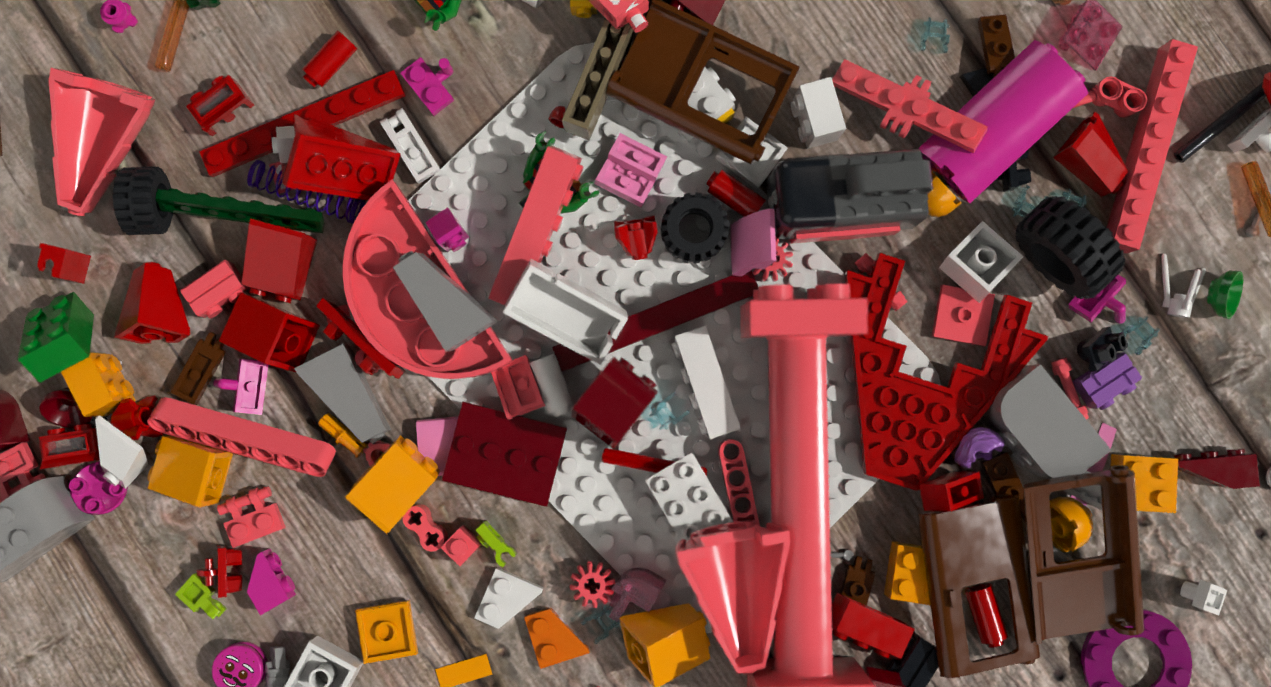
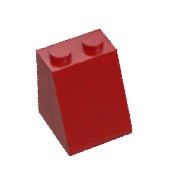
[241,219,318,303]
[219,292,320,373]

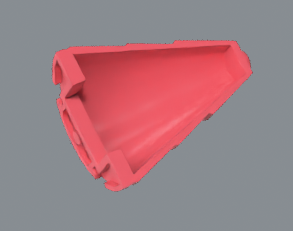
[48,67,155,216]
[676,521,790,674]

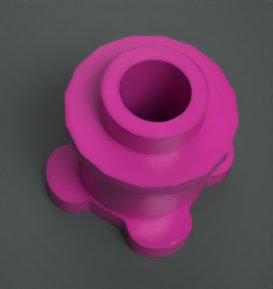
[100,0,137,33]

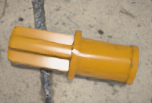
[318,413,368,458]

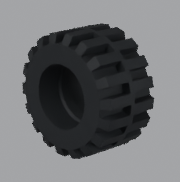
[113,167,173,235]
[661,192,729,264]

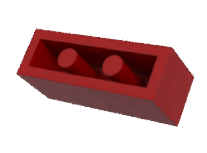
[831,593,914,659]

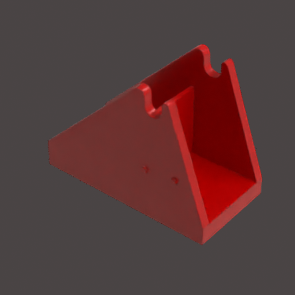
[281,115,401,200]

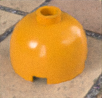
[927,170,962,217]
[1050,497,1094,552]

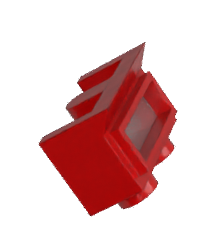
[186,75,254,136]
[39,424,100,469]

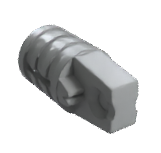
[265,646,290,687]

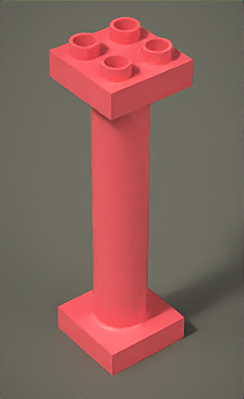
[740,284,875,687]

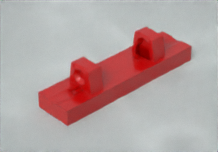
[316,298,405,379]

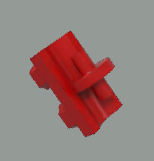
[197,545,242,598]

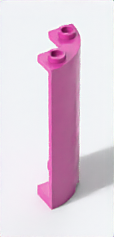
[918,40,1088,203]

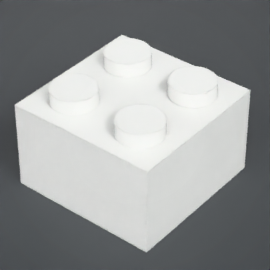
[791,77,846,149]
[939,221,1024,303]
[285,636,363,687]

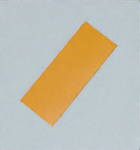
[435,654,493,687]

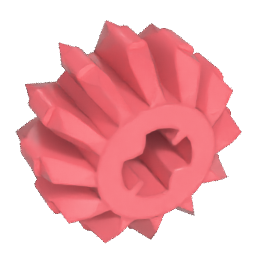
[752,237,793,282]
[570,561,615,608]

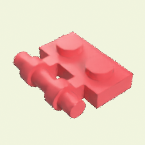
[0,442,46,503]
[217,486,286,548]

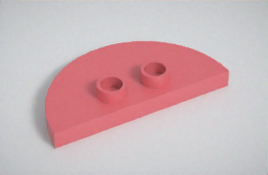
[343,180,514,379]

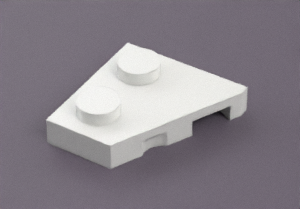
[475,567,544,629]

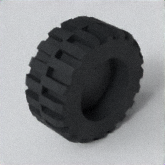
[1015,196,1125,299]

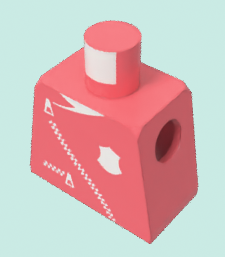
[589,0,649,33]

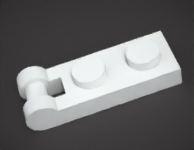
[380,108,441,184]

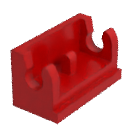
[37,243,91,284]

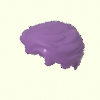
[954,427,1005,468]

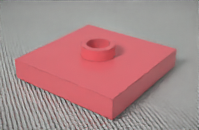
[931,285,995,347]

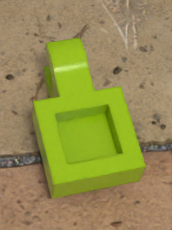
[475,520,516,567]
[175,573,227,619]

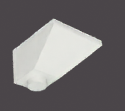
[95,415,149,489]

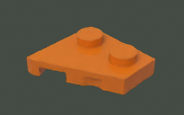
[524,607,590,669]

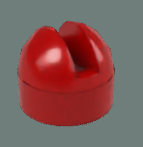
[548,106,566,129]

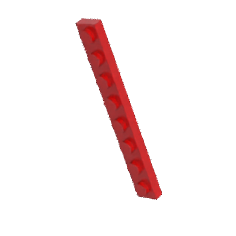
[199,70,406,177]

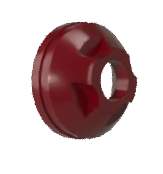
[39,387,92,428]

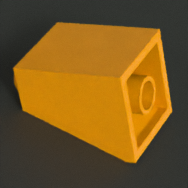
[147,435,233,507]
[345,435,440,534]
[619,603,710,687]

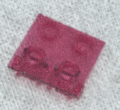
[1058,0,1123,70]

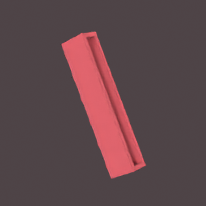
[488,146,584,305]

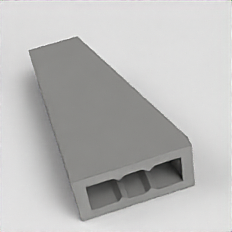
[393,251,498,352]
[294,344,391,444]

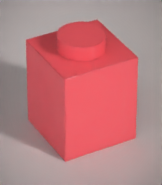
[441,525,482,566]

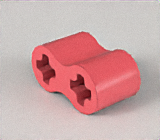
[403,504,448,552]

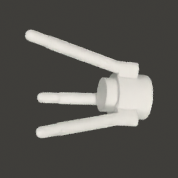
[1161,254,1206,318]

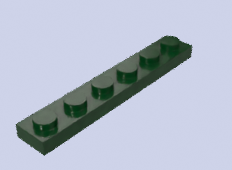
[156,189,325,233]

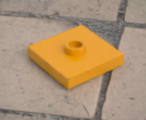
[355,600,418,664]

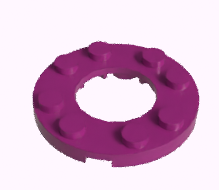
[1081,609,1192,687]

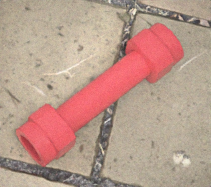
[854,253,908,311]
[1051,357,1089,419]

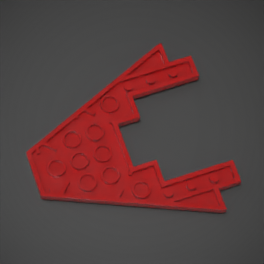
[845,253,1049,491]

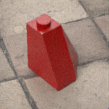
[1052,111,1128,197]
[114,262,190,344]

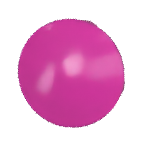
[69,461,128,515]

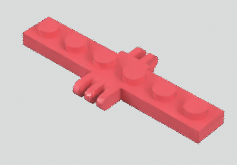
[832,59,988,153]

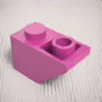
[426,207,469,252]
[247,549,296,616]

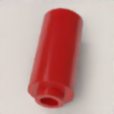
[302,30,357,88]
[706,170,766,217]
[965,583,1008,648]

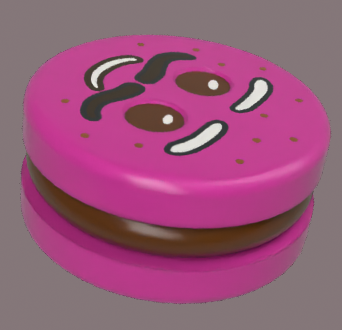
[212,641,267,687]

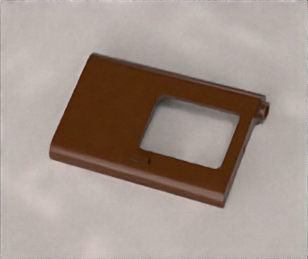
[606,0,800,164]
[1023,465,1144,644]
[918,494,1040,678]

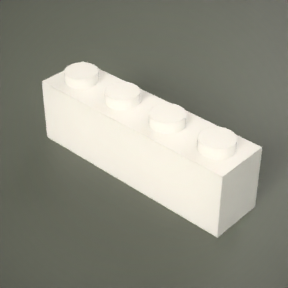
[671,326,741,439]

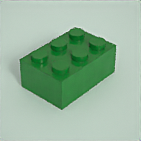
[17,292,94,383]

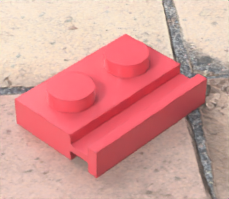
[491,355,545,420]

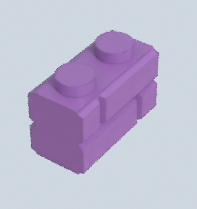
[1073,352,1142,410]

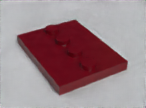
[442,402,567,507]

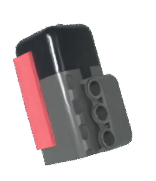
[766,149,933,244]

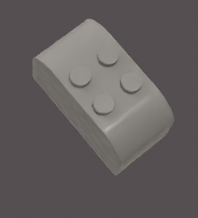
[985,364,1111,479]
[0,476,95,583]

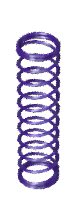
[247,160,365,224]

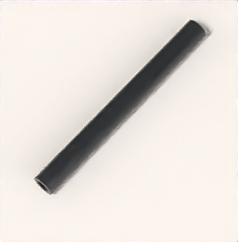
[1174,82,1266,163]

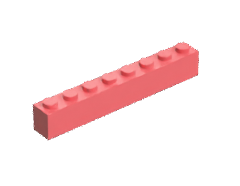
[1106,39,1198,254]

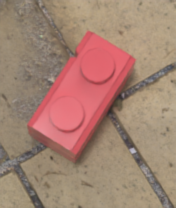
[180,260,249,319]

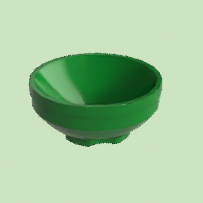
[1207,270,1244,319]

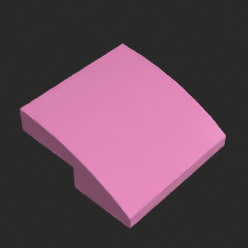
[594,133,667,208]
[731,208,776,277]
[416,416,459,476]

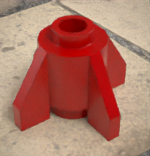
[614,215,658,260]
[111,395,163,441]

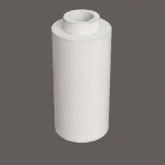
[530,354,574,417]

